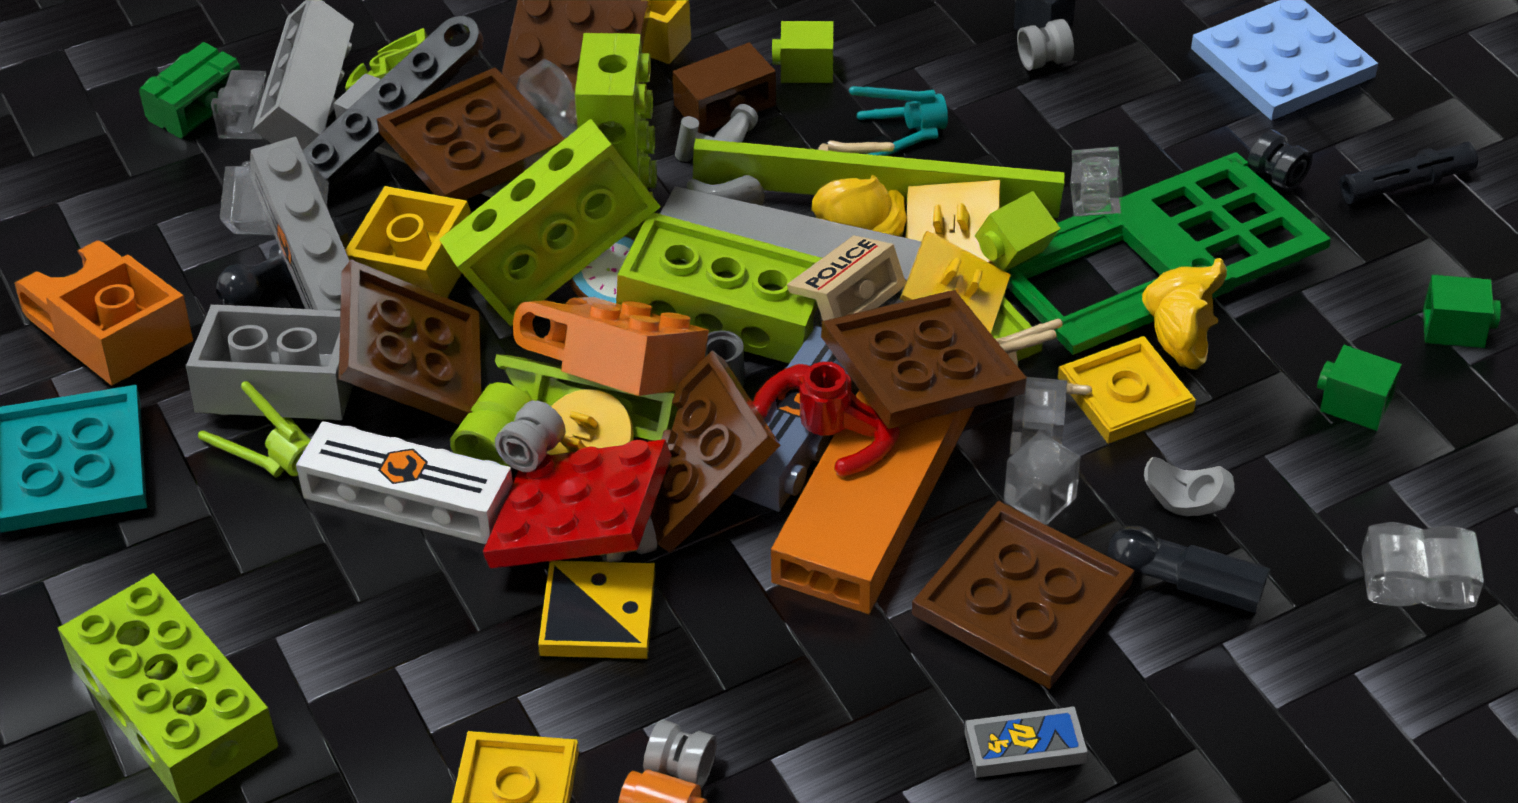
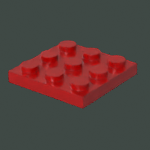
[483,439,672,568]

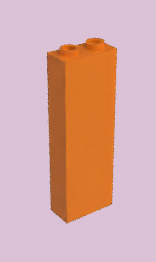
[771,390,975,614]

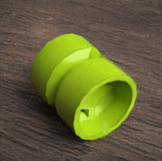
[450,382,533,467]

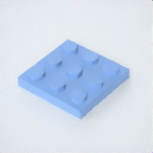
[1191,0,1378,121]

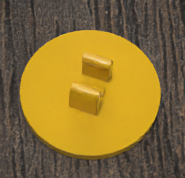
[546,389,633,455]

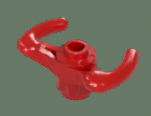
[753,362,900,477]

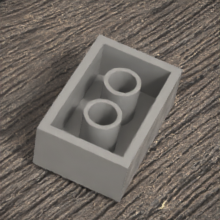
[186,304,353,420]

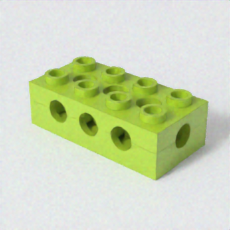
[575,33,657,238]
[439,119,661,327]
[616,213,822,363]
[58,573,279,803]

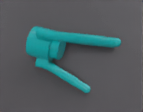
[849,86,948,156]

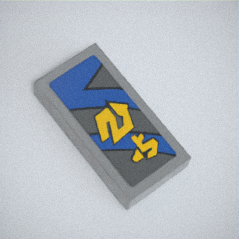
[964,707,1088,778]

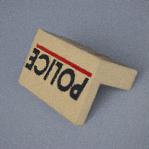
[787,235,906,321]

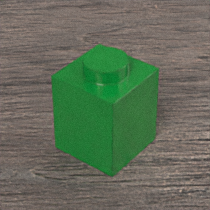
[1423,275,1501,348]
[1317,345,1402,431]

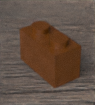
[673,42,776,134]

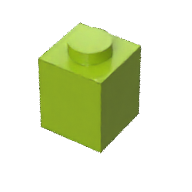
[772,21,833,83]
[974,191,1061,271]

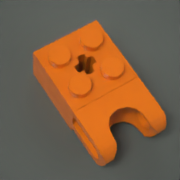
[15,240,193,386]
[513,297,709,396]

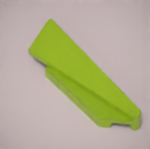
[495,354,678,441]

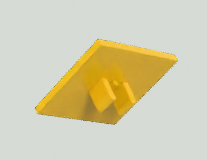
[906,180,1001,265]
[900,230,1011,333]

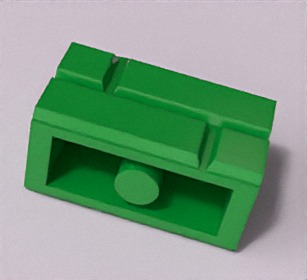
[139,42,245,139]

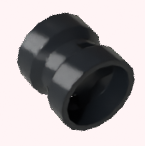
[1247,130,1313,191]

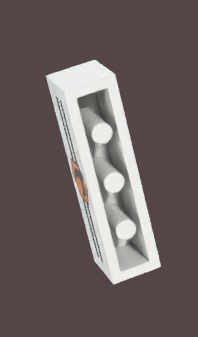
[296,421,513,544]

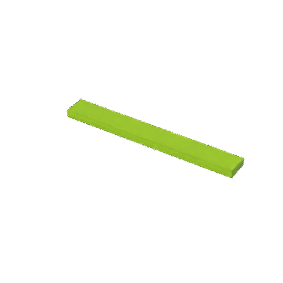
[693,138,1064,218]

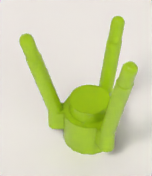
[198,381,311,477]

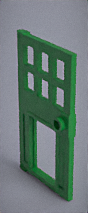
[994,152,1331,355]

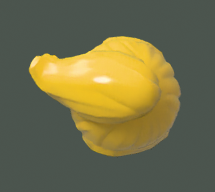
[812,175,907,237]
[1142,258,1227,370]

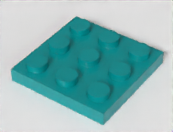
[0,385,147,533]

